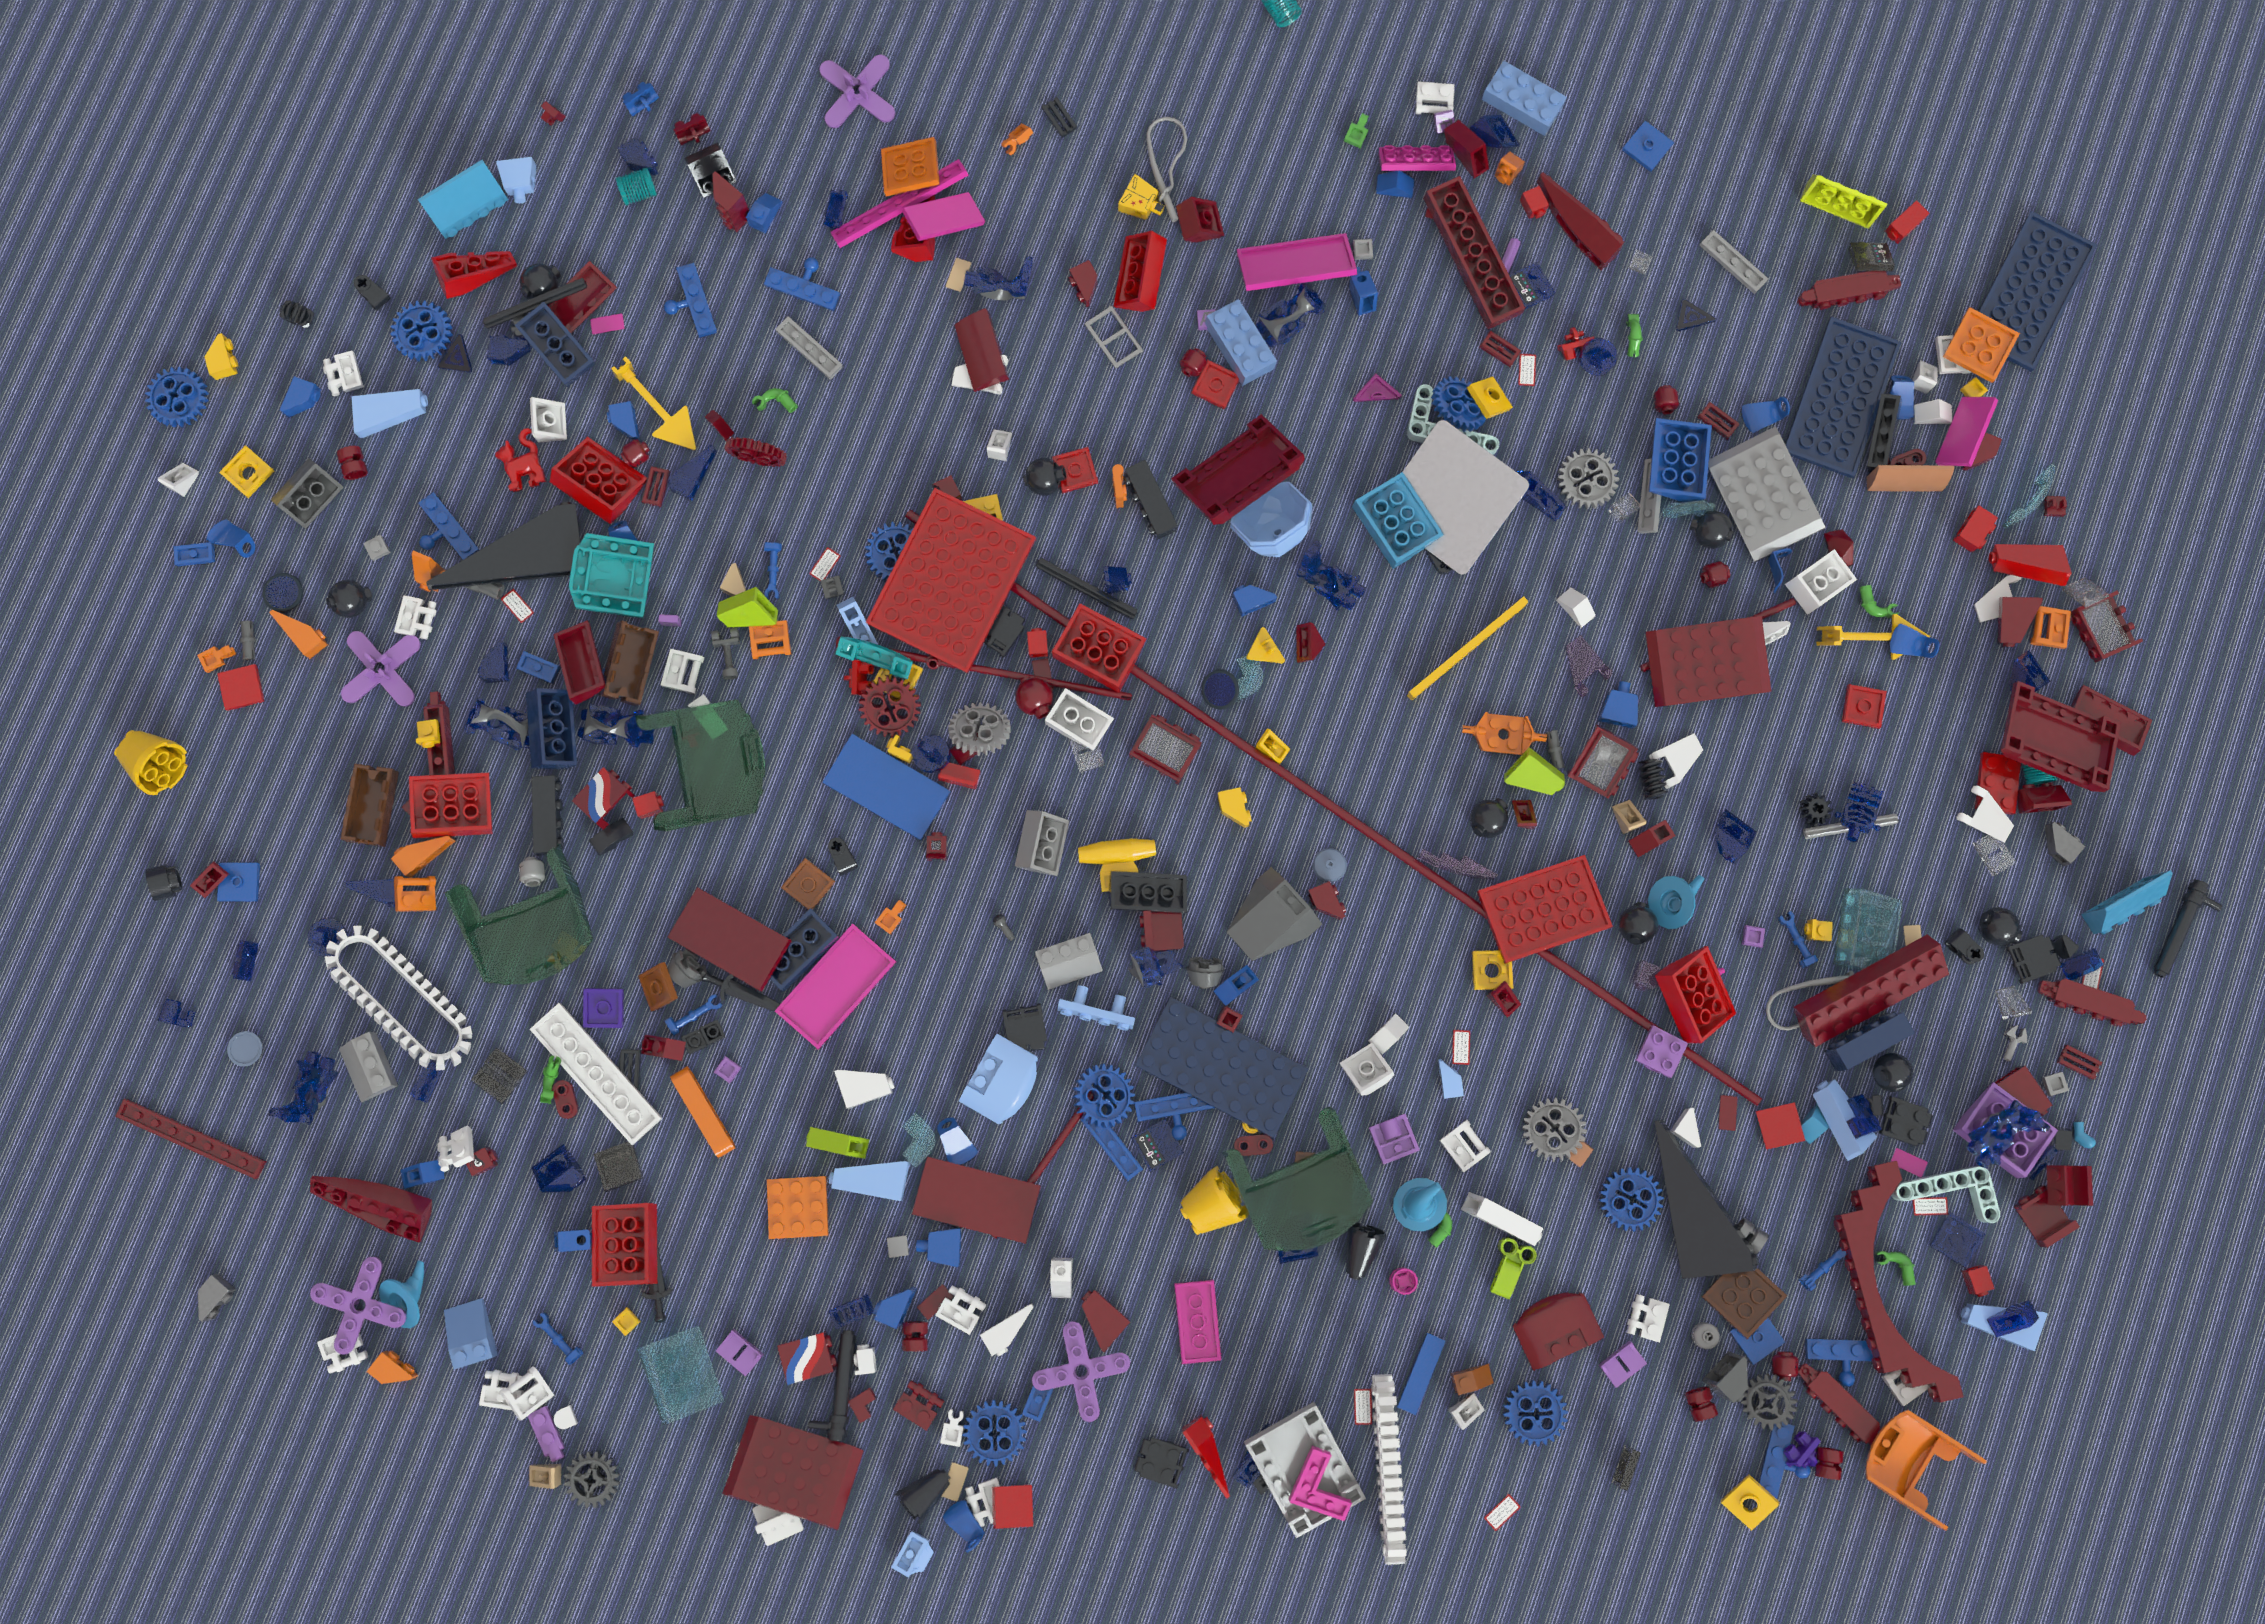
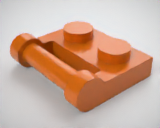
[1112,464,1127,508]
[2030,606,2071,649]
[749,620,791,659]
[394,876,436,912]

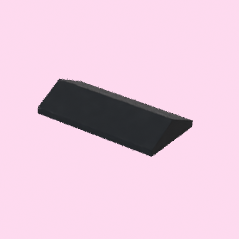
[1109,871,1187,913]

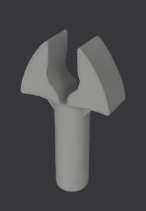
[2003,1025,2027,1061]

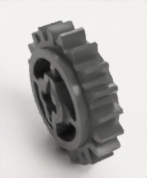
[1741,1373,1798,1430]
[564,1451,621,1508]

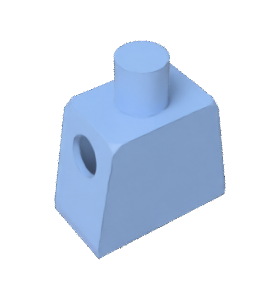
[496,157,536,203]

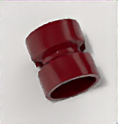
[336,446,368,480]
[902,1321,928,1351]
[1685,1386,1718,1422]
[1814,1447,1844,1480]

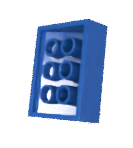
[1649,418,1712,504]

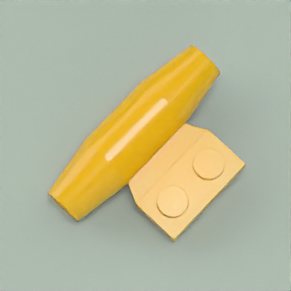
[1078,838,1156,892]

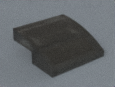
[471,1048,527,1104]

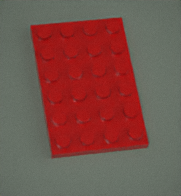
[1477,855,1613,964]

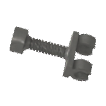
[711,628,740,680]

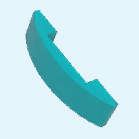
[835,636,913,680]

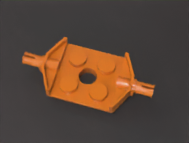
[1462,712,1547,755]

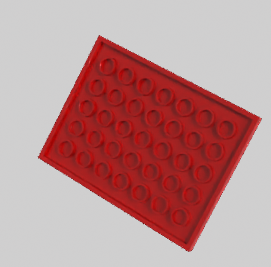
[865,488,1037,674]

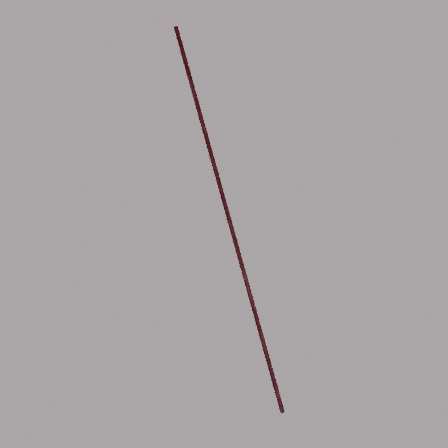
[905,509,1762,1106]

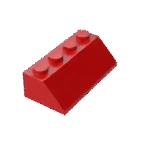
[1113,231,1167,312]

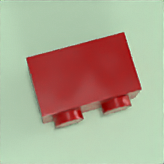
[1953,505,1998,553]

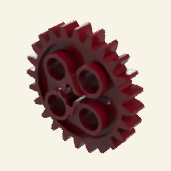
[725,437,787,467]
[859,675,921,737]

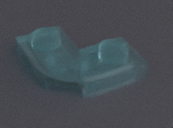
[1662,500,1716,519]
[1227,655,1264,702]
[902,1112,936,1168]

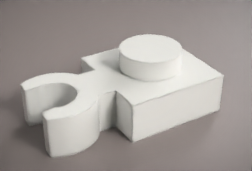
[940,1409,964,1447]

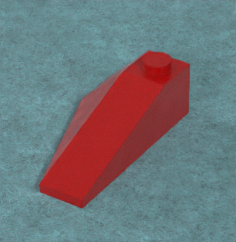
[891,195,935,262]
[431,251,517,299]
[1182,1415,1230,1499]

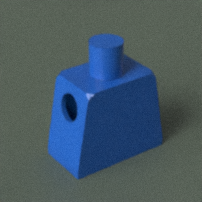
[1349,267,1378,316]
[1598,681,1638,729]
[916,1228,962,1267]
[554,1229,592,1252]

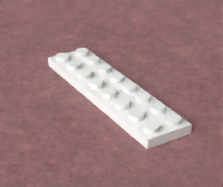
[530,1003,662,1145]

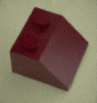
[1176,197,1225,243]
[2017,783,2072,814]

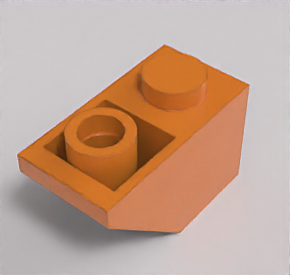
[1494,152,1525,186]
[366,1350,418,1384]

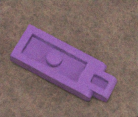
[528,1406,565,1462]

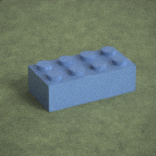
[1482,61,1567,136]
[1205,299,1277,386]

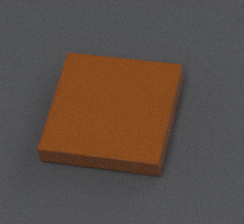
[781,858,835,910]
[638,962,678,1012]

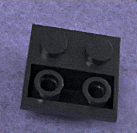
[684,142,736,198]

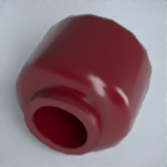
[1179,348,1207,377]
[1654,385,1679,415]
[620,439,650,467]
[1700,561,1730,588]
[1772,1351,1799,1381]

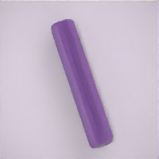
[1502,238,1521,274]

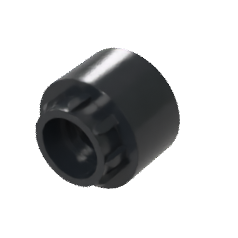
[146,864,182,901]

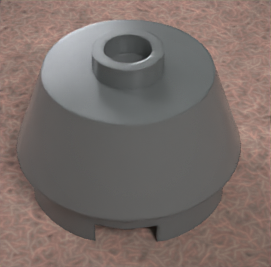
[667,949,707,988]
[1186,957,1225,989]

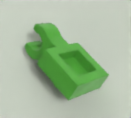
[1344,113,1369,149]

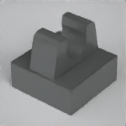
[821,575,844,600]

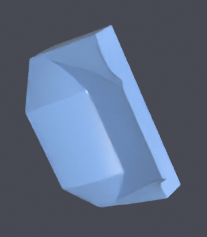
[891,1530,934,1578]

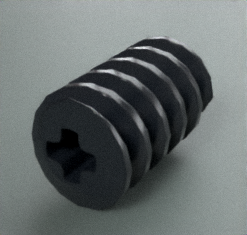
[1638,759,1668,800]

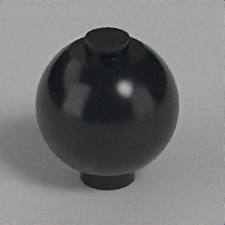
[520,263,561,299]
[1023,458,1067,496]
[1690,511,1734,549]
[326,580,372,618]
[1470,798,1508,838]
[1619,902,1658,945]
[1979,907,2022,946]
[1872,1053,1913,1092]

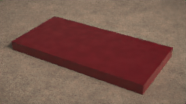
[668,887,791,992]
[912,1157,1041,1244]

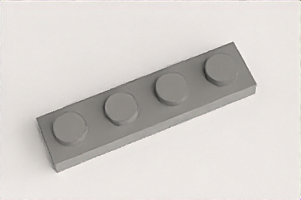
[1700,230,1768,294]
[775,317,843,380]
[1637,459,1661,534]

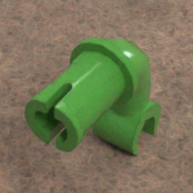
[1626,314,1643,357]
[752,388,798,413]
[1859,585,1899,618]
[540,1056,561,1104]
[1428,1211,1452,1248]
[1875,1251,1916,1286]

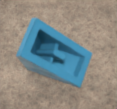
[1801,1103,1829,1144]

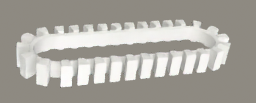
[325,926,472,1070]
[1372,1374,1406,1565]

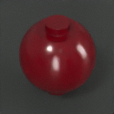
[1015,676,1053,719]

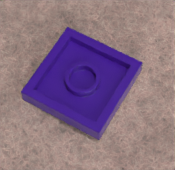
[583,988,624,1028]

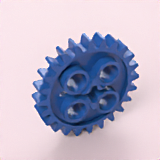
[390,300,453,361]
[145,367,209,428]
[1431,376,1486,432]
[865,522,913,581]
[1072,1064,1135,1128]
[1599,1167,1664,1232]
[1502,1380,1568,1447]
[962,1399,1027,1467]

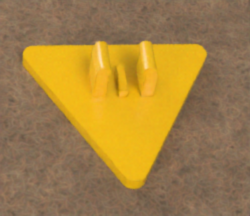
[1246,627,1285,663]

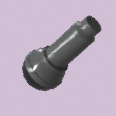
[993,914,1015,941]

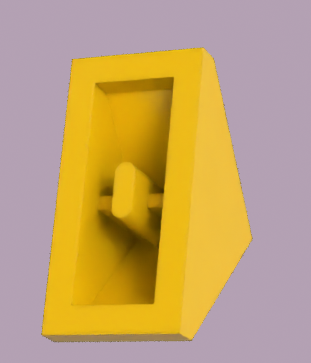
[1255,728,1290,764]

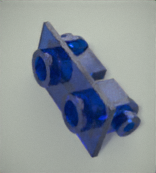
[823,190,848,230]
[231,940,259,982]
[410,1061,444,1103]

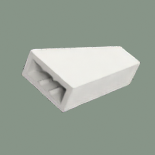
[1461,1192,1543,1246]
[1050,1257,1073,1298]

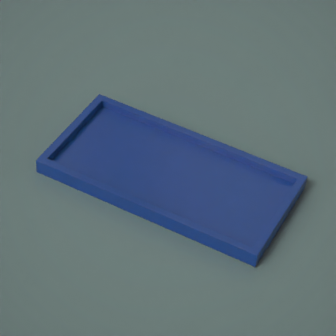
[822,734,951,841]

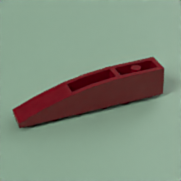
[1537,172,1625,270]
[310,1176,432,1243]

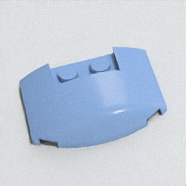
[959,1033,1038,1124]

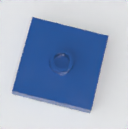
[1622,121,1674,172]
[217,863,260,902]
[1729,1318,1785,1365]

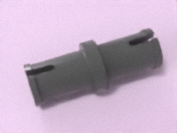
[240,621,256,660]
[1545,730,1565,769]

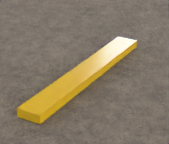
[1407,596,1528,700]

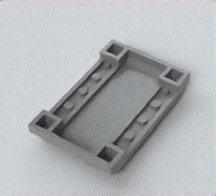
[1708,426,1826,562]
[1243,1402,1366,1538]

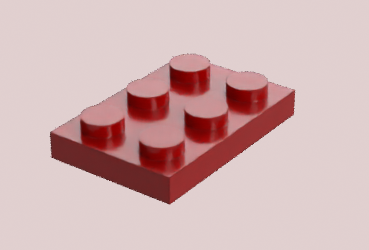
[1975,752,2021,815]

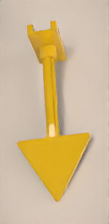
[611,356,696,450]
[1816,614,1930,660]

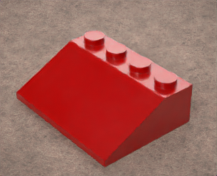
[550,437,648,524]
[1052,604,1147,693]
[409,773,493,838]
[1655,946,1736,1043]
[592,1203,657,1287]

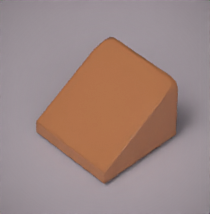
[1570,1141,1593,1167]

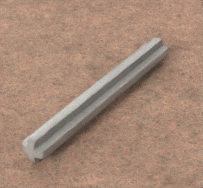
[1803,814,1898,839]

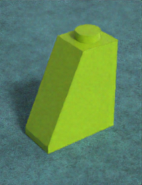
[716,587,778,627]
[1504,747,1565,795]
[806,1127,870,1159]

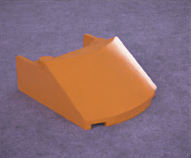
[1866,1410,1987,1530]

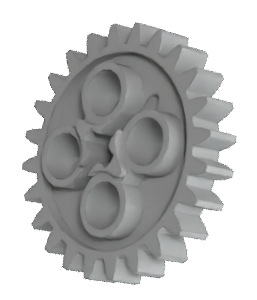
[1557,448,1619,510]
[948,702,1011,756]
[1522,1098,1587,1162]

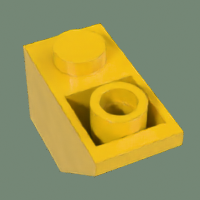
[205,333,238,380]
[1217,787,1251,828]

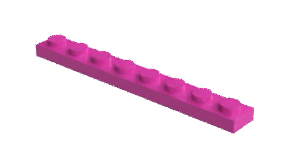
[830,159,968,248]

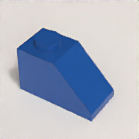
[746,193,783,234]
[279,376,321,417]
[607,401,640,441]
[1232,585,1277,617]
[1214,965,1259,1006]
[400,1160,445,1189]

